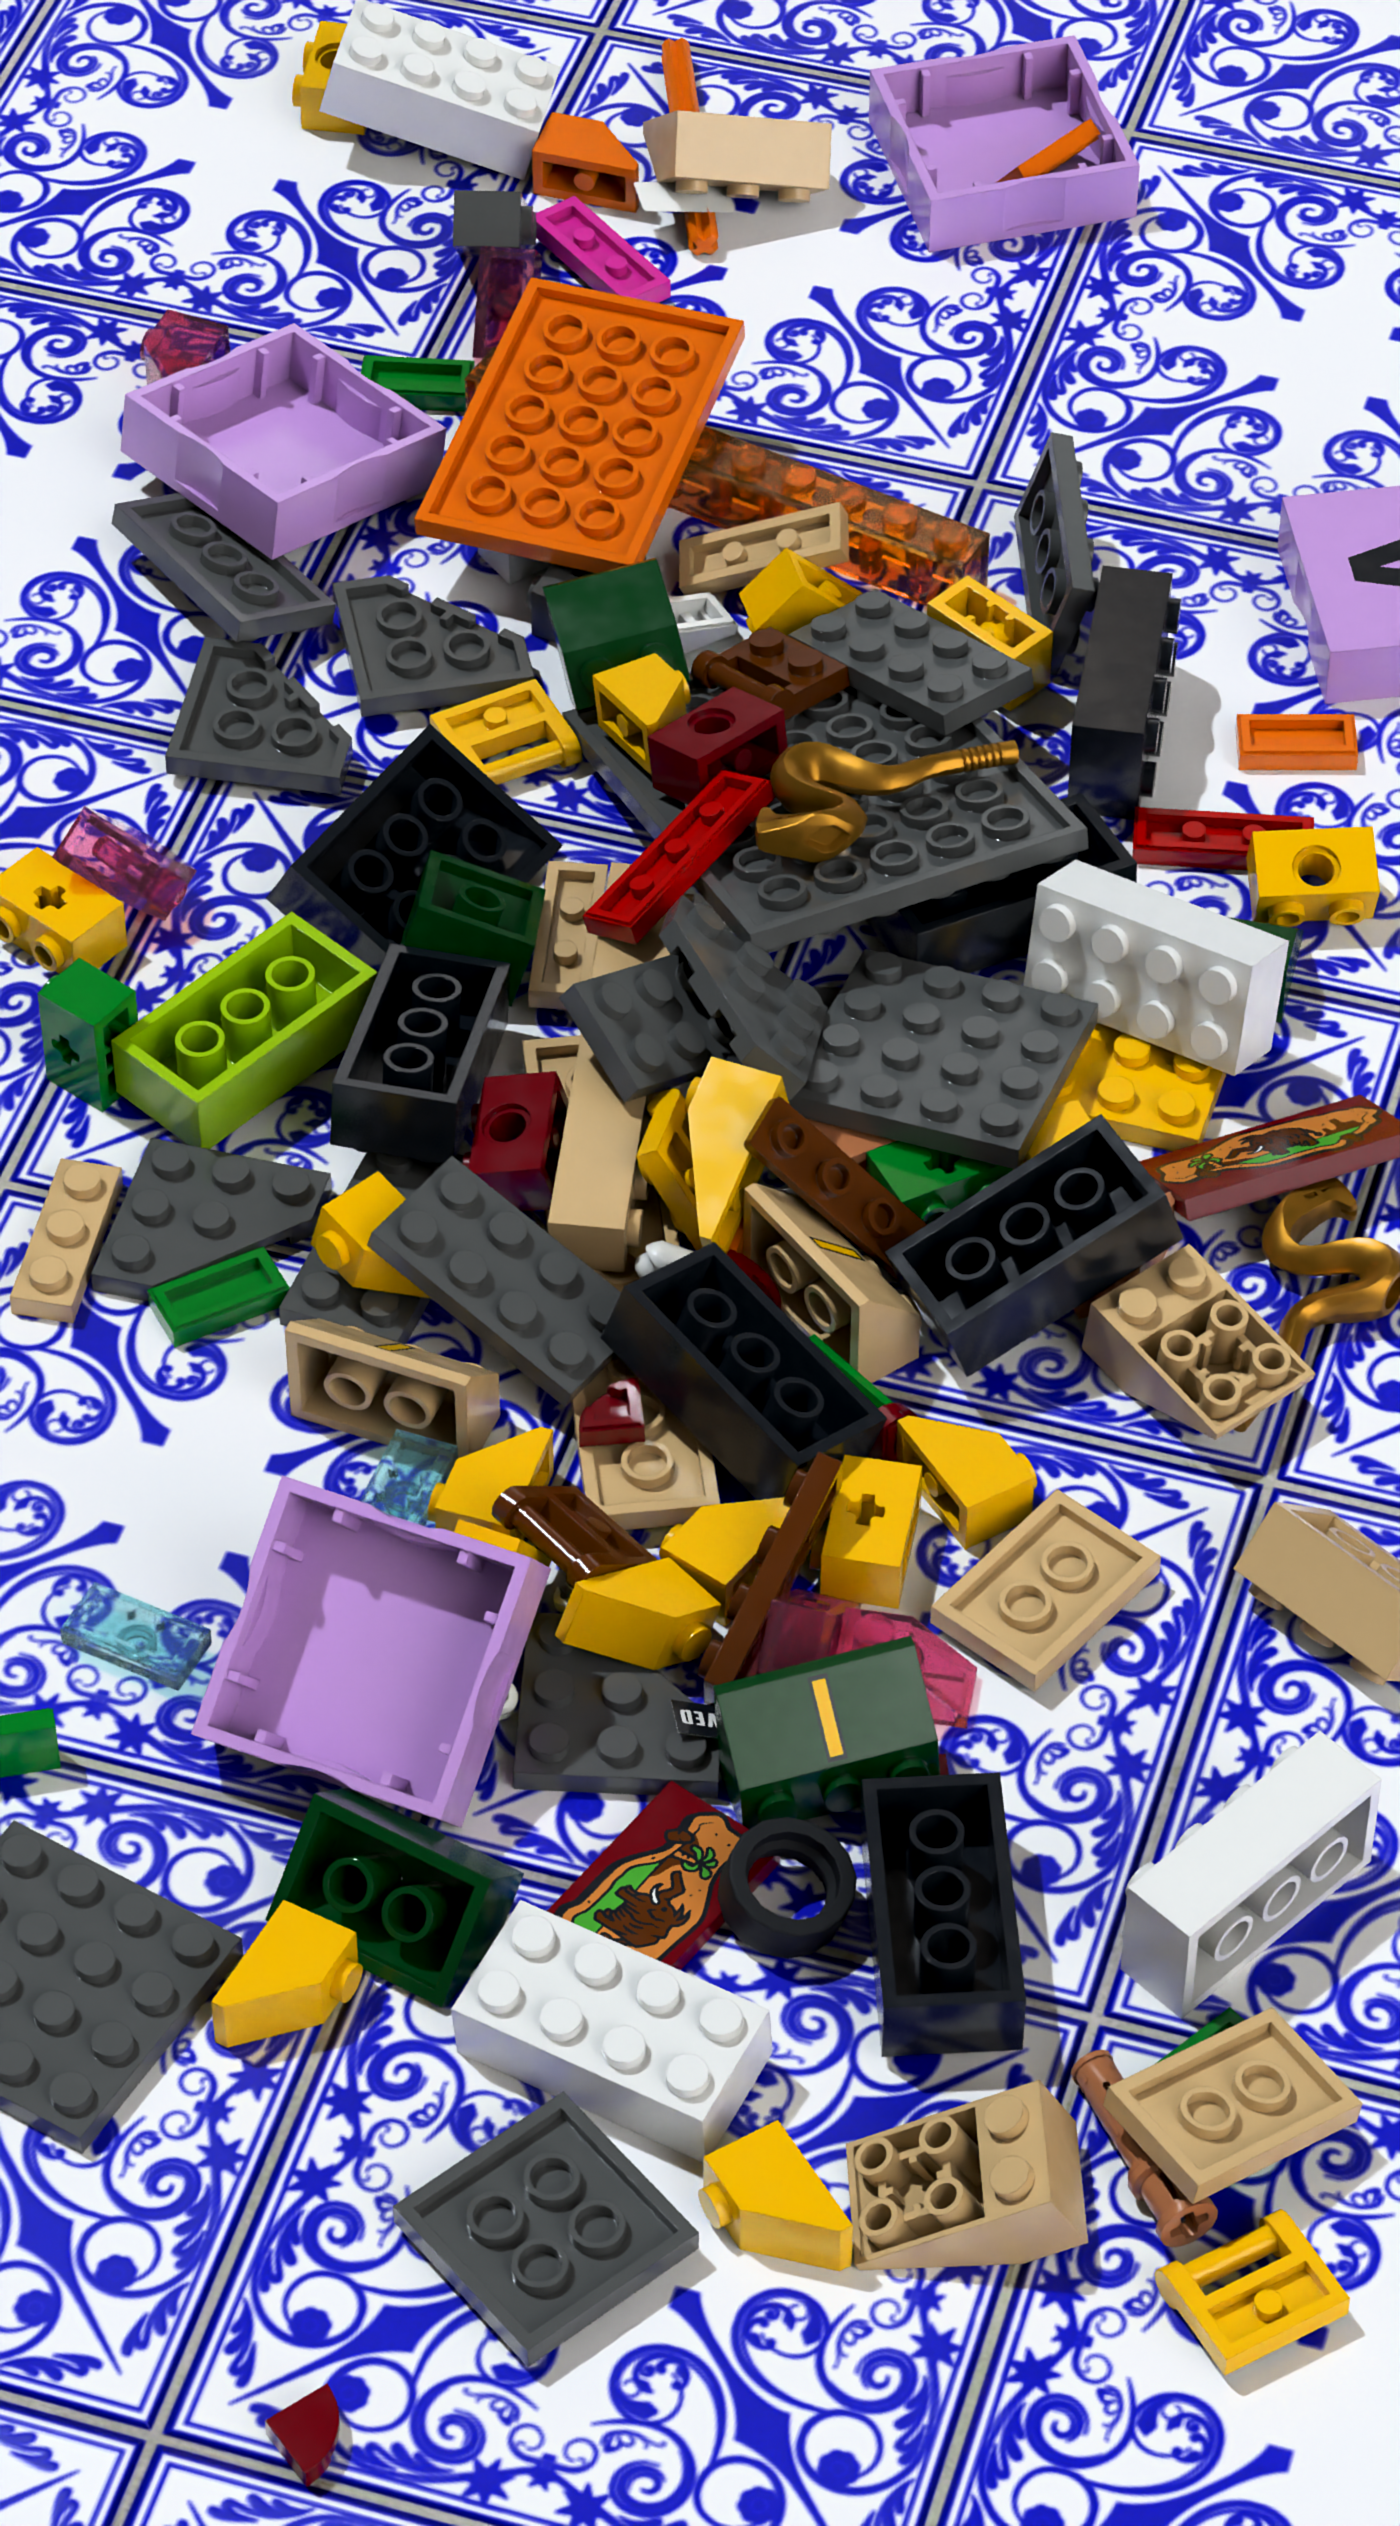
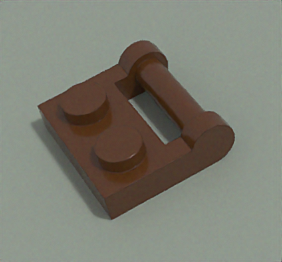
[691,627,850,721]
[492,1485,657,1589]

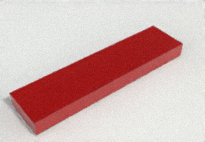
[582,770,775,945]

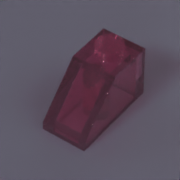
[472,246,542,359]
[140,309,230,385]
[52,806,197,921]
[756,1588,862,1675]
[836,1607,977,1729]

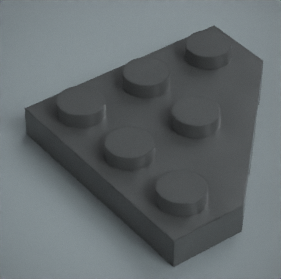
[333,575,534,717]
[165,637,353,795]
[659,895,828,1101]
[91,1138,332,1302]
[513,1612,720,1798]

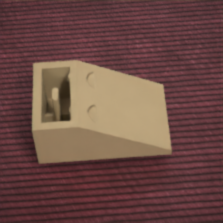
[1082,1244,1315,1440]
[846,2080,1088,2270]

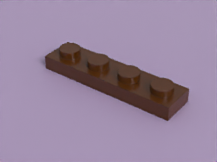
[697,1452,843,1706]

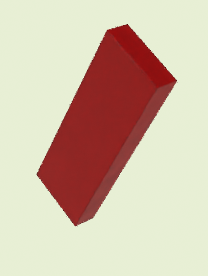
[1132,807,1314,870]

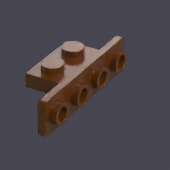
[744,1097,927,1282]

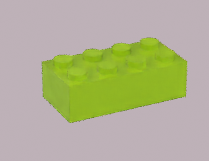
[111,911,378,1149]

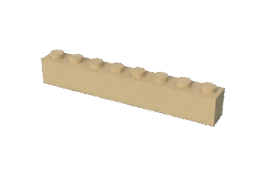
[547,862,695,1272]

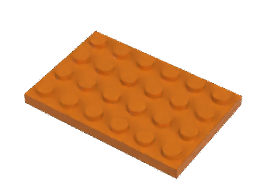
[414,277,745,573]

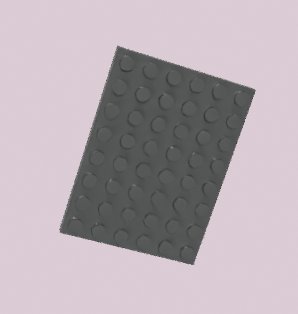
[562,674,1089,953]

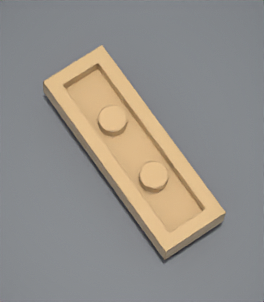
[679,501,849,595]
[528,861,608,1010]
[10,1158,123,1323]

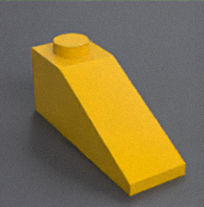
[685,1056,789,1254]

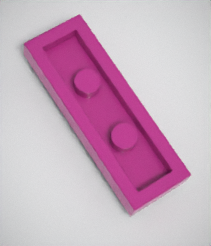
[536,196,671,303]

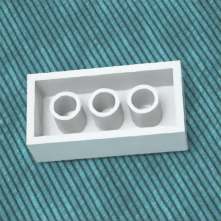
[319,0,561,180]
[1023,859,1289,1076]
[1120,1731,1382,2019]
[451,1900,772,2163]

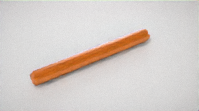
[661,38,718,256]

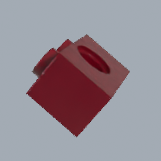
[647,686,788,804]
[462,1071,569,1212]

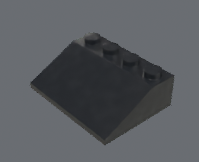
[266,724,563,972]

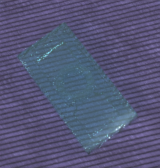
[360,1429,458,1526]
[60,1582,212,1691]

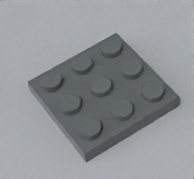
[393,2091,699,2367]

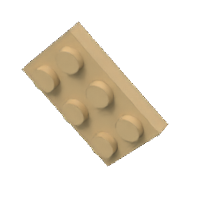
[930,1489,1161,1692]
[1103,2007,1363,2204]

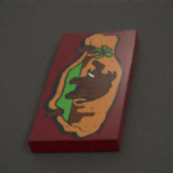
[1139,1095,1400,1221]
[547,1781,780,1970]

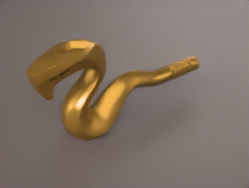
[755,740,1019,862]
[1234,1177,1400,1432]

